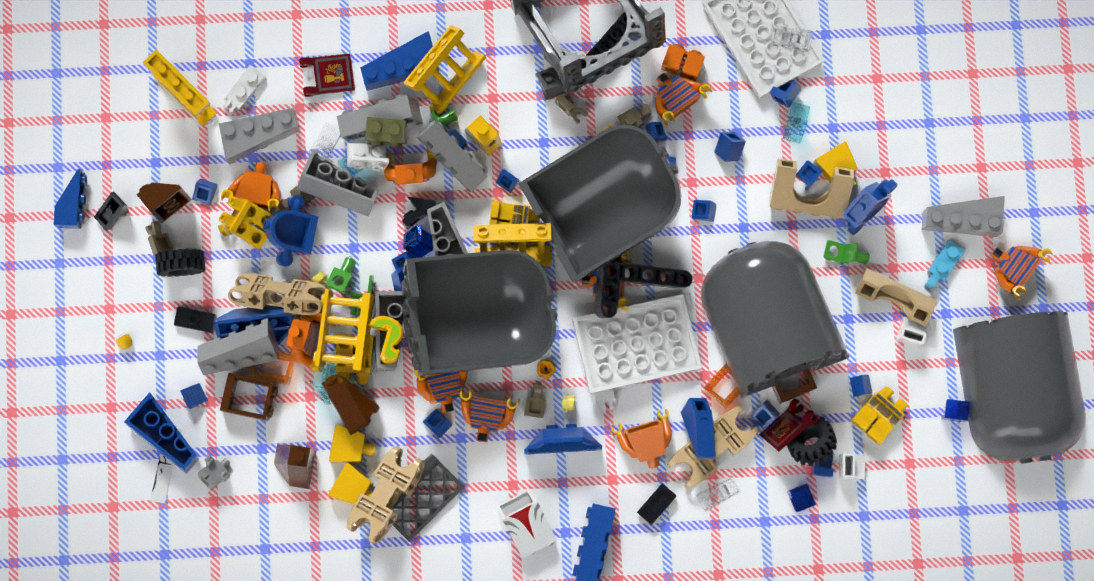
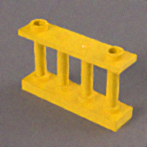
[403,25,487,115]
[142,49,217,126]
[473,223,551,266]
[313,289,375,373]

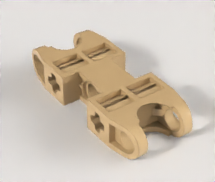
[228,273,327,315]
[667,405,760,489]
[346,446,425,544]

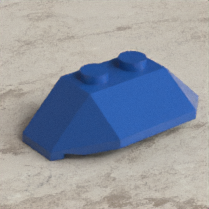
[214,305,293,345]
[524,424,602,455]

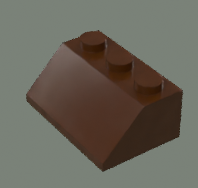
[136,182,192,223]

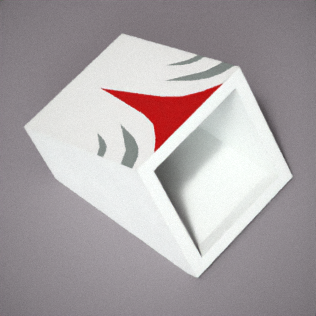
[496,489,557,559]

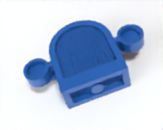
[842,179,898,236]
[263,195,319,267]

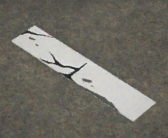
[150,428,182,504]

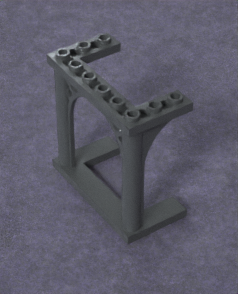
[510,0,666,95]

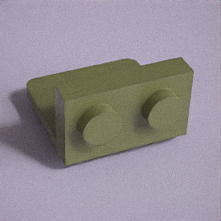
[365,117,407,147]

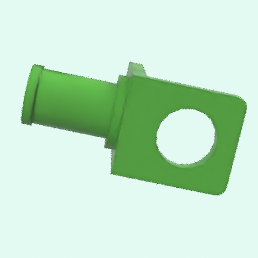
[430,109,458,126]
[823,240,870,265]
[326,257,356,292]
[344,275,374,316]

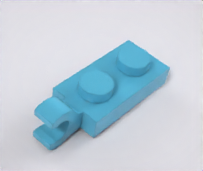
[925,240,965,290]

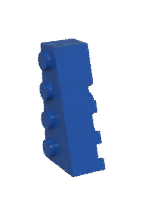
[360,31,439,91]
[124,392,199,474]
[572,503,616,581]

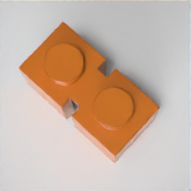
[661,44,705,81]

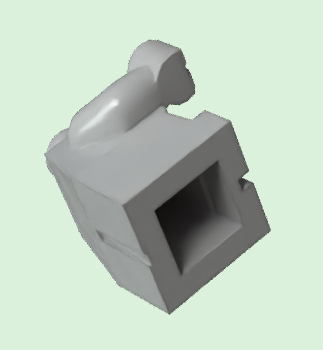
[198,455,231,491]

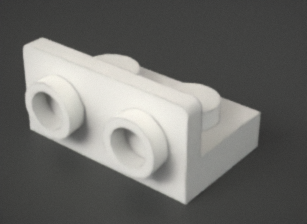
[347,143,389,171]

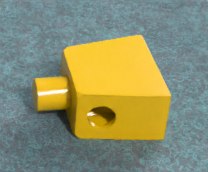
[464,115,502,157]
[813,141,858,186]
[329,425,376,463]
[328,462,373,505]

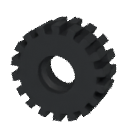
[155,248,206,277]
[787,415,837,466]

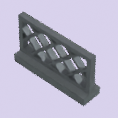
[385,453,465,542]

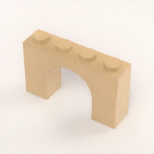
[769,158,854,219]

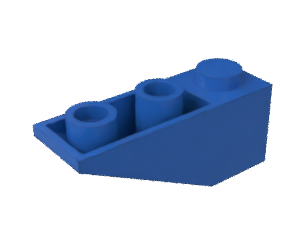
[53,169,87,229]
[680,398,716,459]

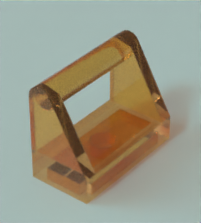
[249,352,295,386]
[703,363,740,409]

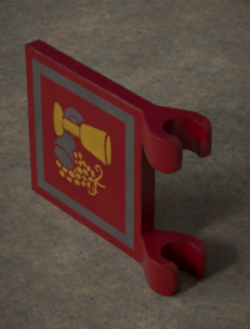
[299,53,355,97]
[759,398,819,452]

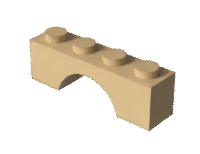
[855,268,936,326]

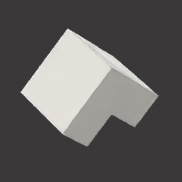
[896,316,927,348]
[839,453,865,480]

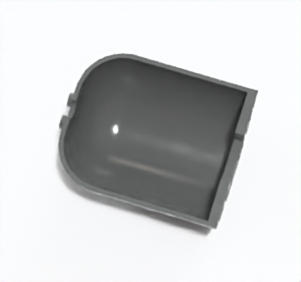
[518,125,682,283]
[701,241,850,398]
[402,250,557,376]
[953,311,1086,464]

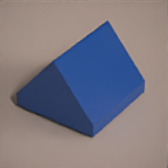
[645,122,667,143]
[495,168,520,193]
[850,375,872,397]

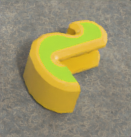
[368,316,403,364]

